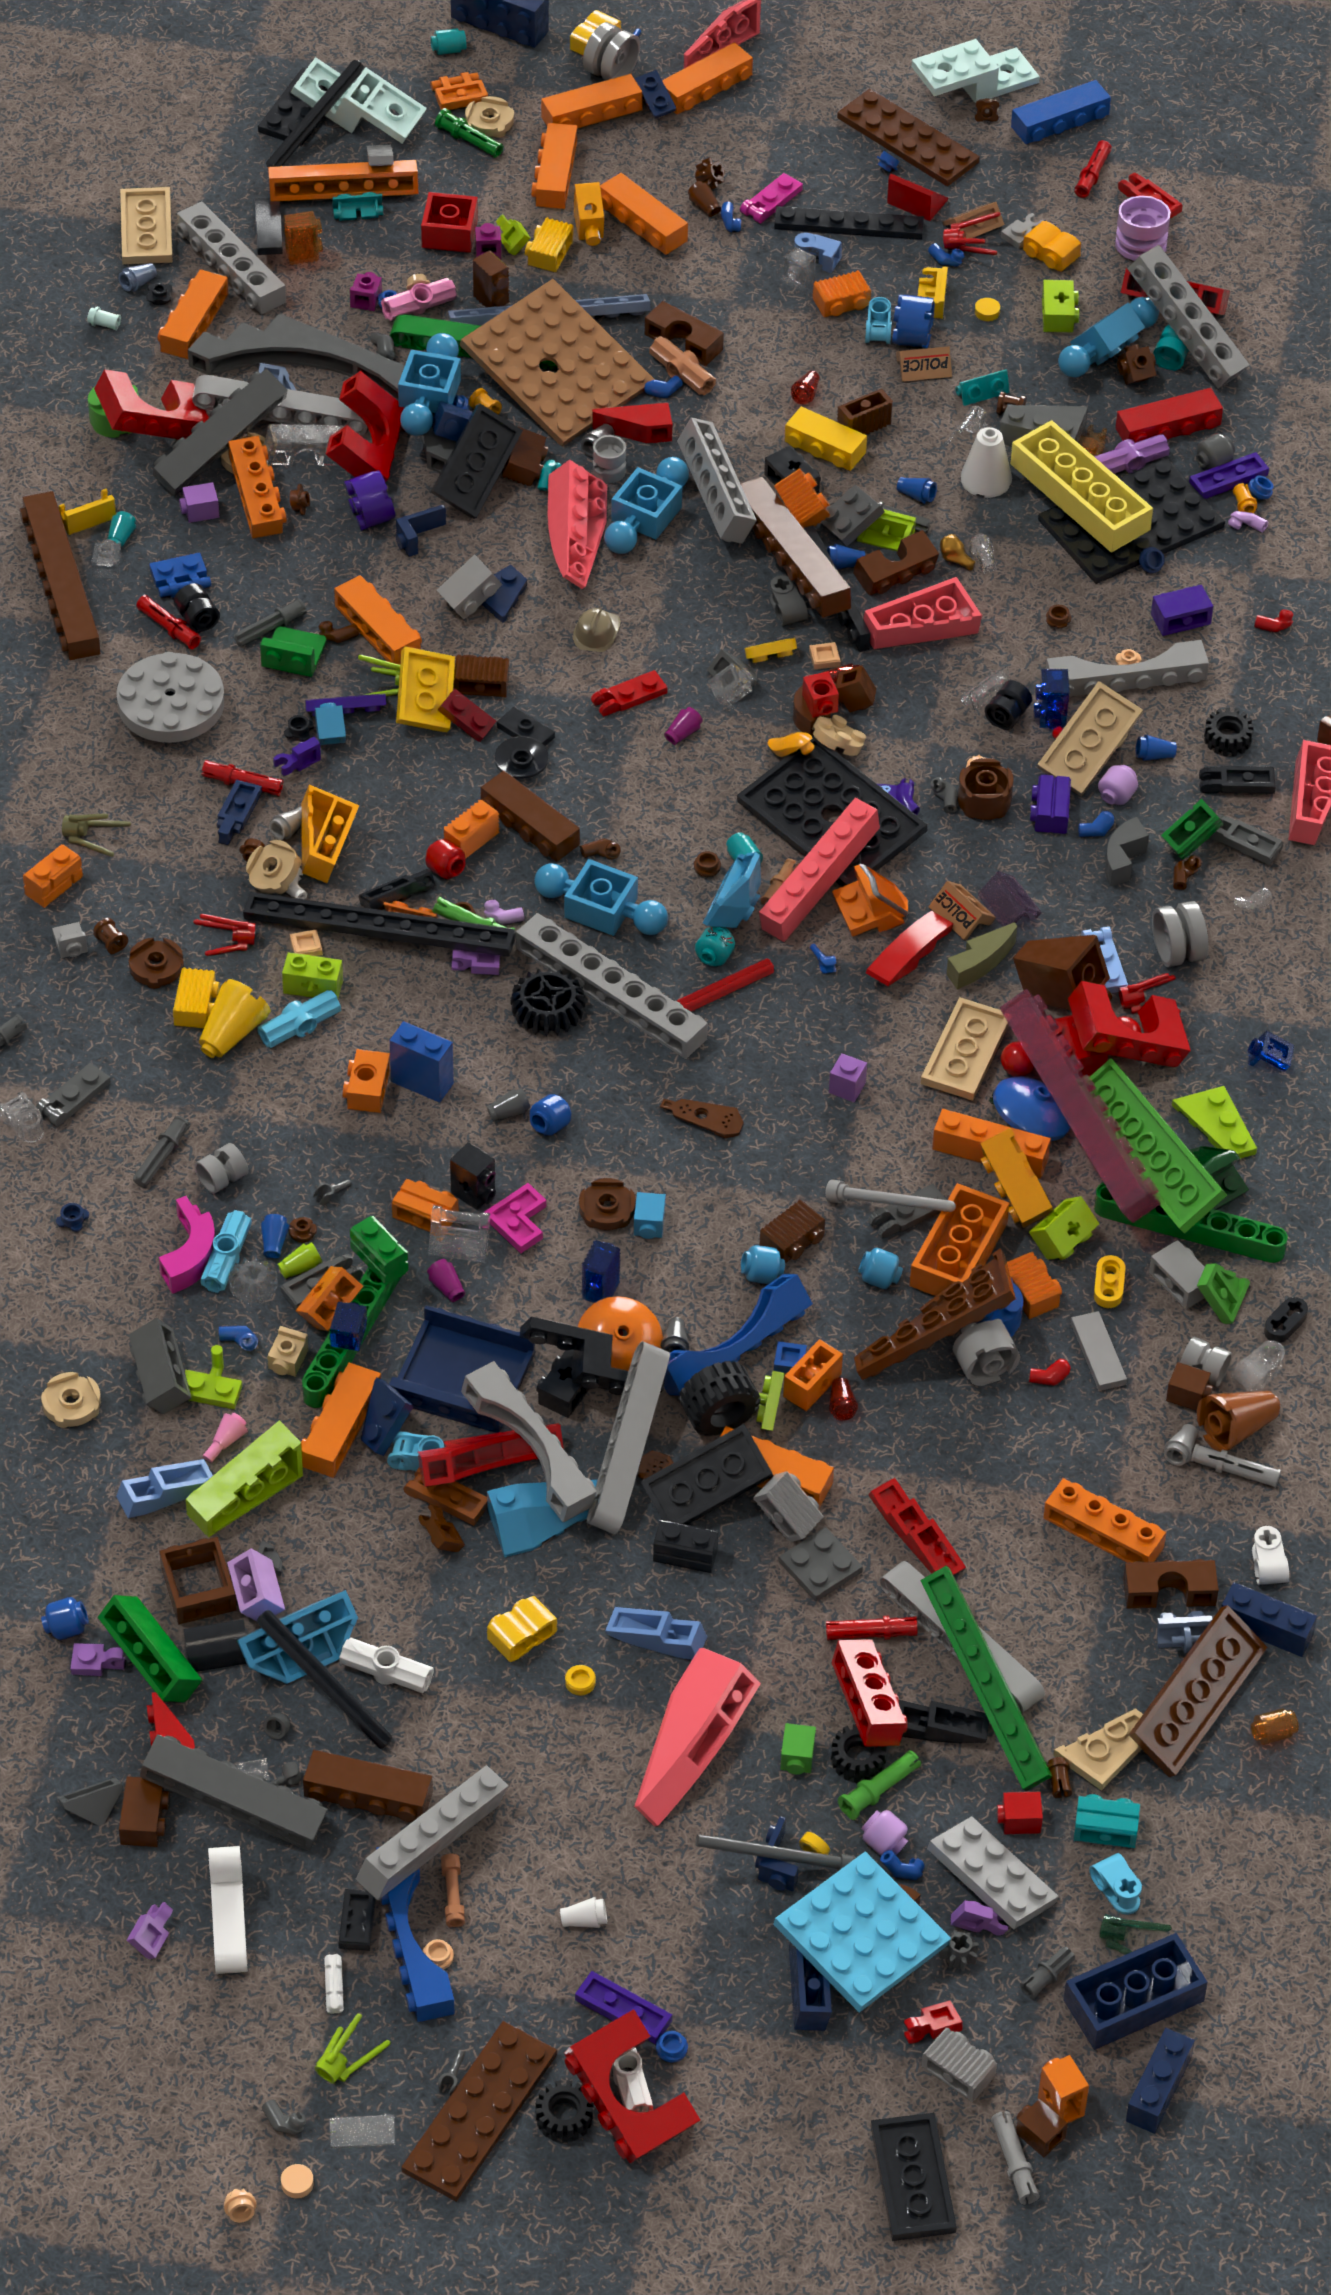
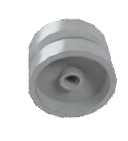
[583,22,641,80]
[1152,901,1209,967]

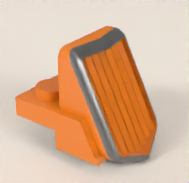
[832,864,908,937]

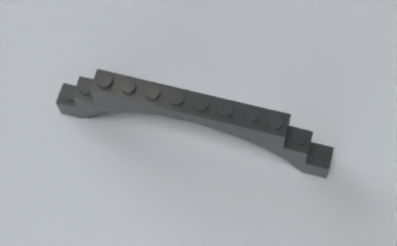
[188,313,457,473]

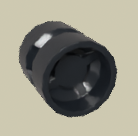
[174,583,220,633]
[984,680,1033,730]

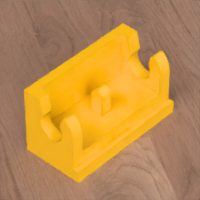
[918,267,948,319]
[58,488,116,535]

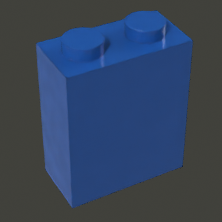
[389,1021,454,1103]

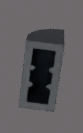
[183,1619,247,1672]

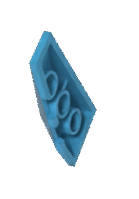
[487,1480,597,1557]

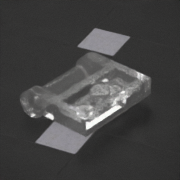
[428,1205,491,1263]

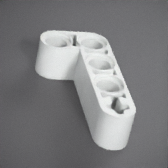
[208,1846,248,1974]

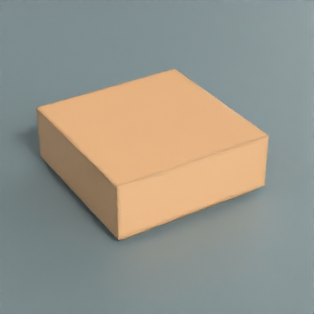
[809,642,841,670]
[290,929,323,956]

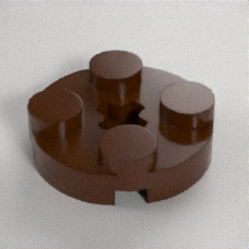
[128,938,184,989]
[579,1178,636,1230]

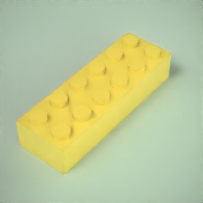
[1011,420,1153,553]

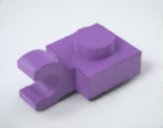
[452,949,500,975]
[70,1643,126,1676]
[951,1900,1008,1935]
[127,1902,173,1959]

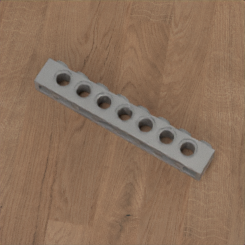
[516,913,708,1059]

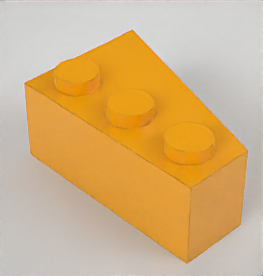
[301,785,359,883]
[980,1127,1053,1228]

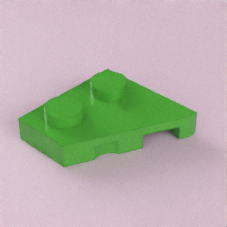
[1197,1263,1250,1324]

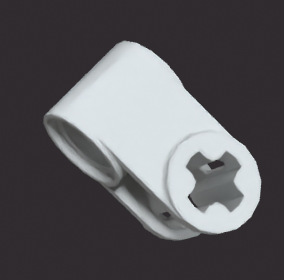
[1252,1526,1289,1585]

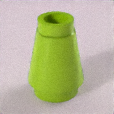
[277,1242,322,1279]

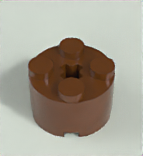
[958,758,1014,820]

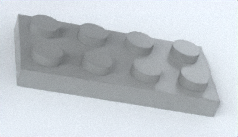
[927,1816,1059,1929]

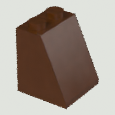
[1013,935,1110,1011]

